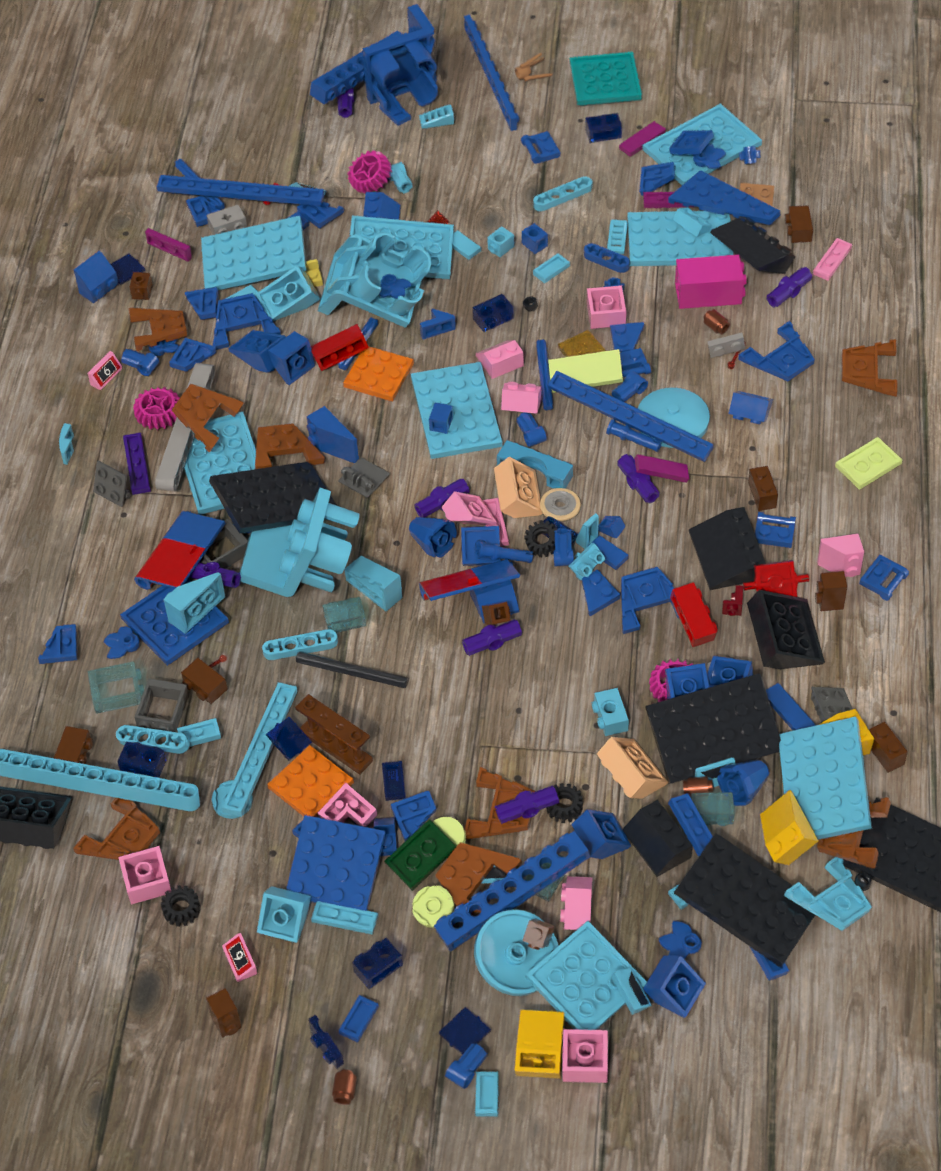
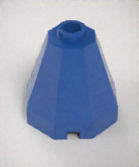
[409,517,457,558]
[717,760,769,806]

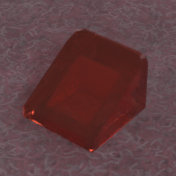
[427,210,450,224]

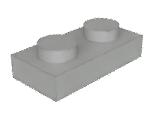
[707,332,745,358]

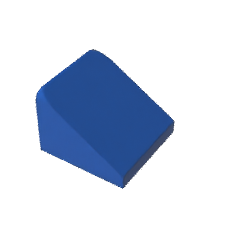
[598,516,625,538]

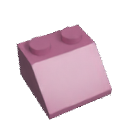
[476,340,524,379]
[501,382,542,414]
[441,491,497,525]
[817,534,864,577]

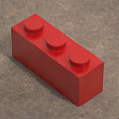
[310,324,369,371]
[670,582,718,647]

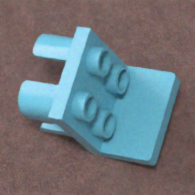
[318,233,431,328]
[240,488,360,597]

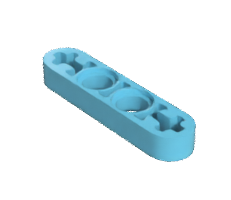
[533,177,592,211]
[262,629,338,660]
[116,725,190,754]

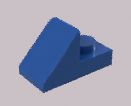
[420,309,456,340]
[374,817,397,856]

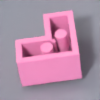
[318,783,377,827]
[560,876,592,930]

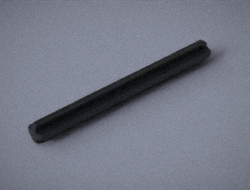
[296,652,408,688]

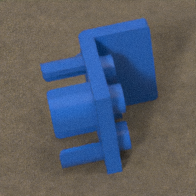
[363,4,438,116]

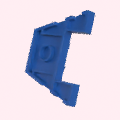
[213,293,281,350]
[738,321,814,381]
[621,567,679,634]

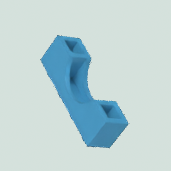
[497,440,573,489]

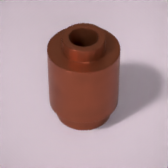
[703,309,730,335]
[683,776,714,799]
[332,1069,357,1105]

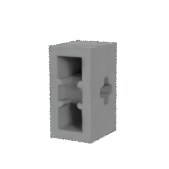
[207,205,247,235]

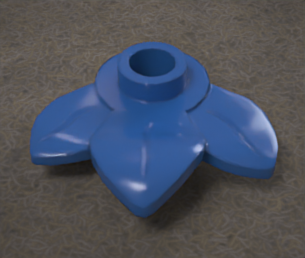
[693,144,726,169]
[379,274,411,299]
[149,339,179,356]
[104,626,139,659]
[659,921,702,959]

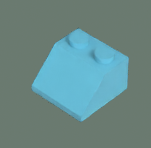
[257,886,311,943]

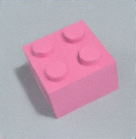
[587,286,626,329]
[119,846,171,905]
[563,1029,608,1083]

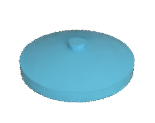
[638,388,710,448]
[474,910,558,996]

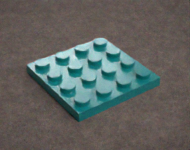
[569,52,642,106]

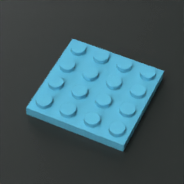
[525,921,647,1030]

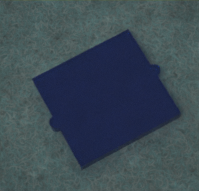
[111,253,146,285]
[266,717,312,761]
[439,1007,491,1055]

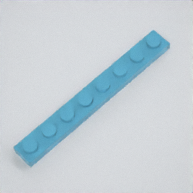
[222,682,297,817]

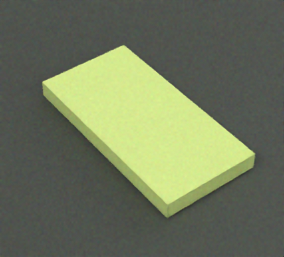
[548,349,623,393]

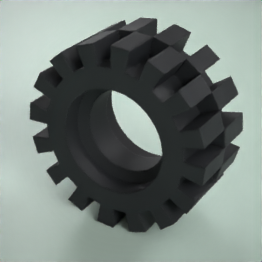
[524,520,557,557]
[546,783,583,823]
[161,885,200,927]

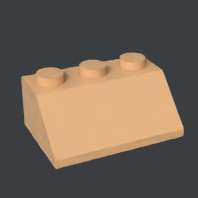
[494,457,543,518]
[597,737,668,799]

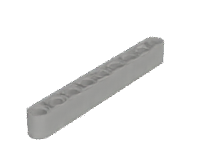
[155,363,215,492]

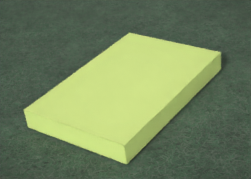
[835,437,902,490]

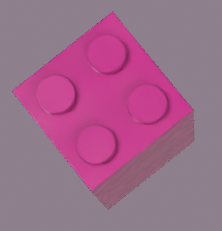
[675,255,746,309]

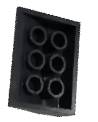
[710,217,796,274]
[688,507,766,590]
[747,590,825,669]
[0,787,73,849]

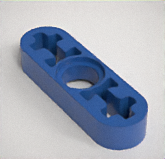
[584,243,630,273]

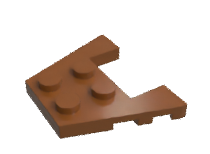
[129,308,187,351]
[842,339,897,397]
[172,384,244,452]
[254,423,325,469]
[464,767,536,839]
[817,797,891,868]
[73,798,160,860]
[435,842,522,917]

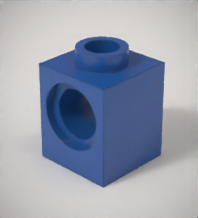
[521,223,548,254]
[429,403,453,434]

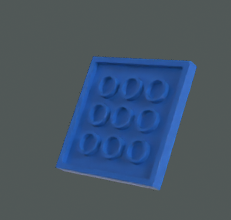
[120,579,229,666]
[286,815,386,911]

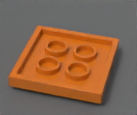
[343,346,414,402]
[267,745,354,817]

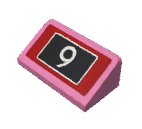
[88,351,122,390]
[222,933,257,982]

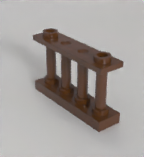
[295,694,373,775]

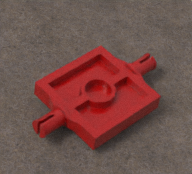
[743,560,809,597]

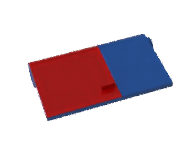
[134,511,226,590]
[419,559,520,601]

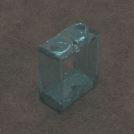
[88,661,144,714]

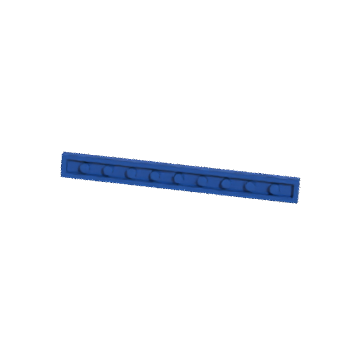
[464,15,519,131]
[156,175,324,206]
[547,370,714,462]
[668,793,789,981]

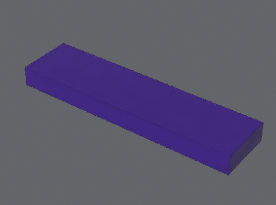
[123,432,151,495]

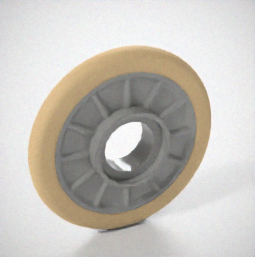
[540,488,581,521]

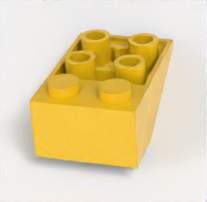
[515,1010,564,1079]

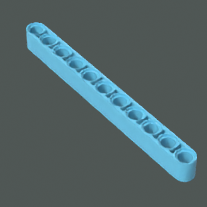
[0,749,200,811]

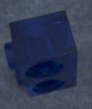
[585,113,622,143]
[472,294,514,332]
[117,741,166,778]
[352,938,403,990]

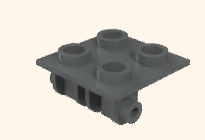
[338,457,390,498]
[93,460,131,507]
[811,687,852,723]

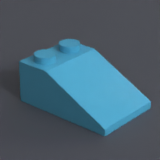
[256,265,321,321]
[163,572,225,634]

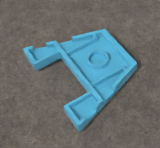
[784,857,872,931]

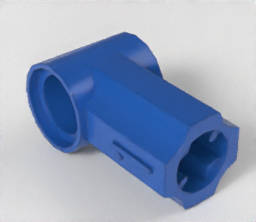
[121,349,159,376]
[612,371,648,402]
[517,412,547,447]
[553,528,574,567]
[445,1043,487,1089]

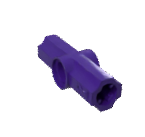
[337,87,354,118]
[766,267,812,308]
[617,454,660,504]
[414,478,470,518]
[189,562,241,588]
[462,619,522,656]
[495,785,559,824]

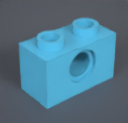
[591,688,629,736]

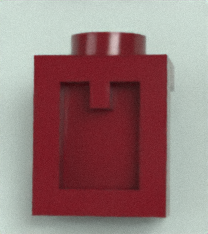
[722,585,744,616]

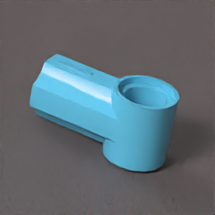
[388,162,412,194]

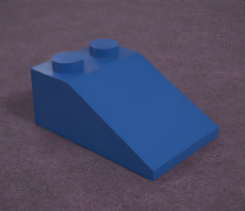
[228,330,286,373]
[306,406,359,463]
[665,663,709,700]

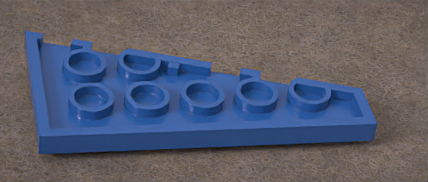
[668,170,780,225]

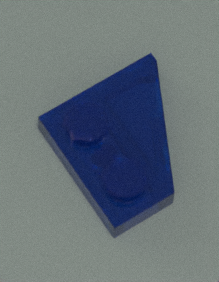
[308,1014,344,1069]

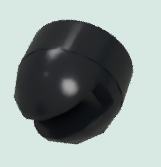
[523,296,538,312]
[854,872,872,891]

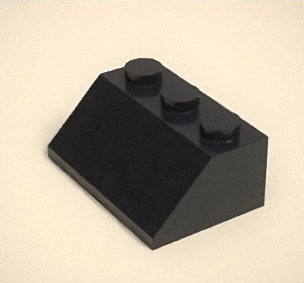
[622,800,693,877]

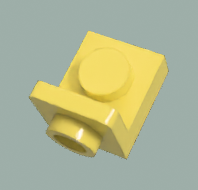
[305,259,323,287]

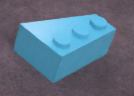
[345,556,402,611]

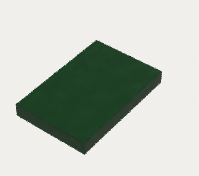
[384,819,457,891]

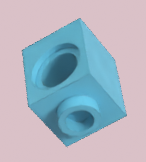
[487,226,514,257]

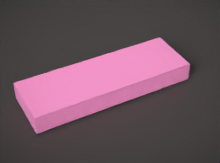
[813,238,852,281]
[482,498,509,547]

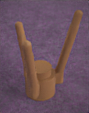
[515,53,552,82]

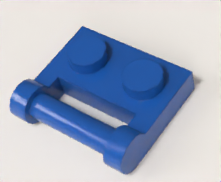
[521,131,560,164]
[620,348,651,378]
[755,512,796,548]
[859,555,909,601]

